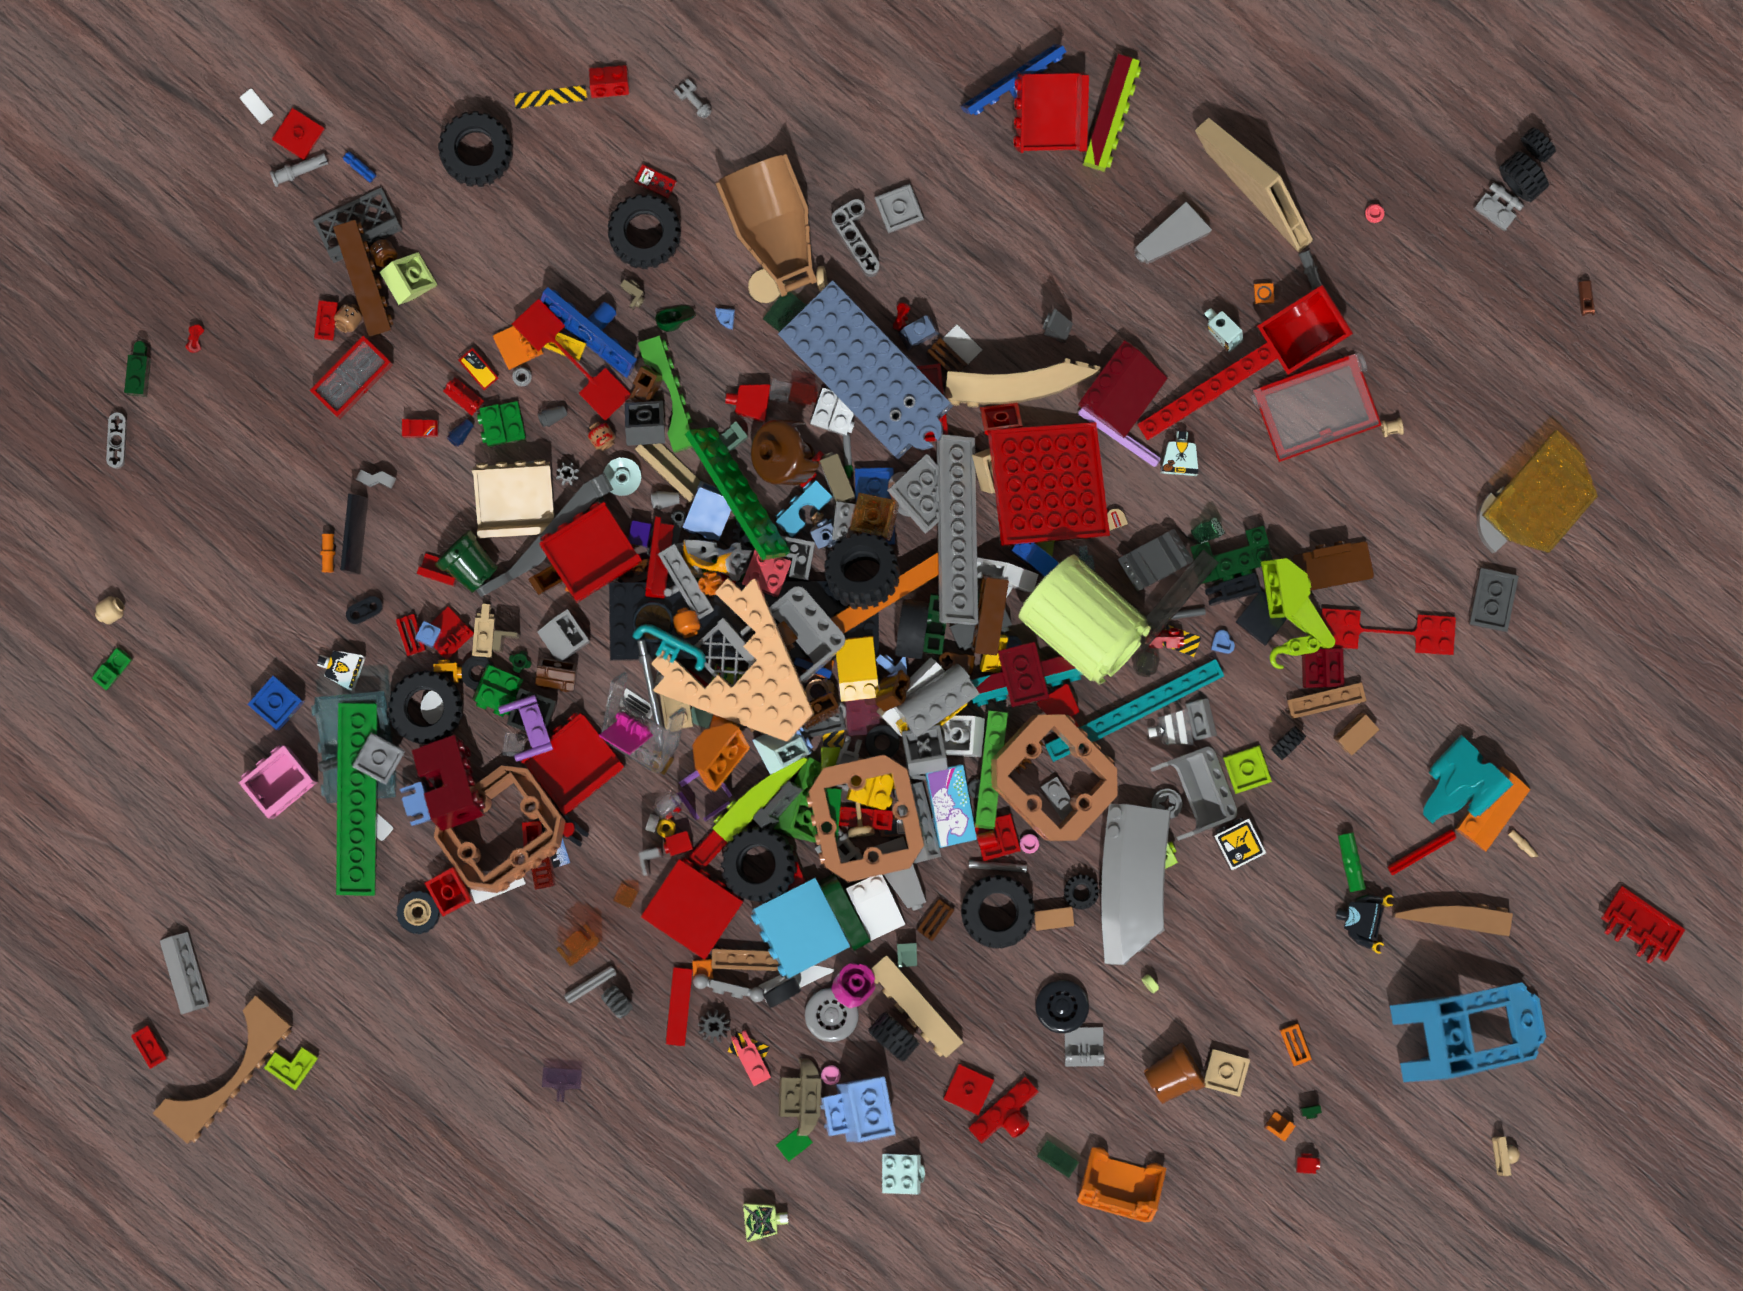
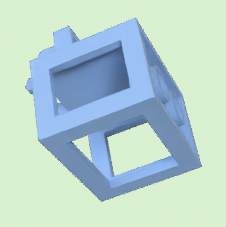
[820,1077,896,1142]

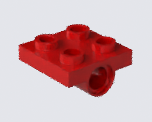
[974,814,1021,861]

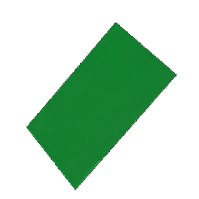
[776,1127,813,1162]

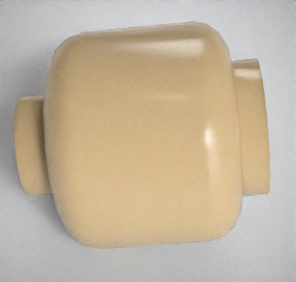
[95,596,125,625]

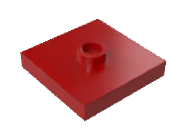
[272,108,325,161]
[943,1064,994,1115]

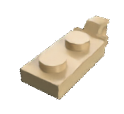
[472,604,495,658]

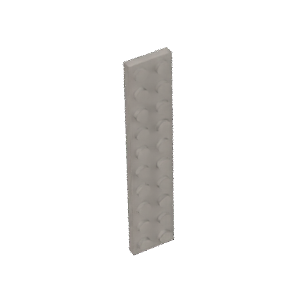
[937,434,978,625]

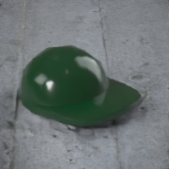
[655,305,696,332]

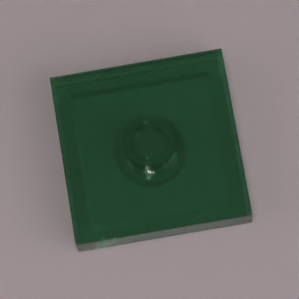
[763,292,807,332]

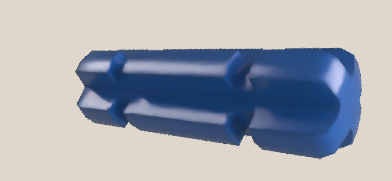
[343,152,376,182]

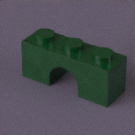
[923,593,946,655]

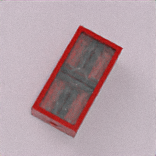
[309,336,393,419]

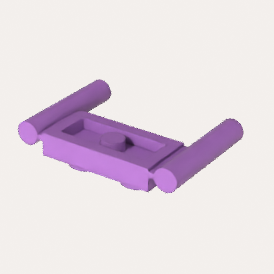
[498,695,553,762]

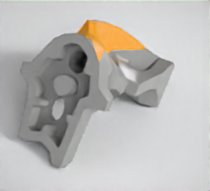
[676,539,754,581]

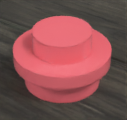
[1365,204,1384,223]

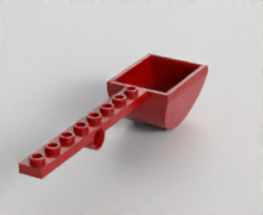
[1137,285,1354,441]

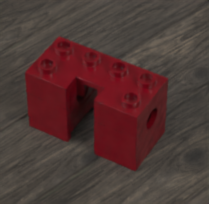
[411,735,486,831]

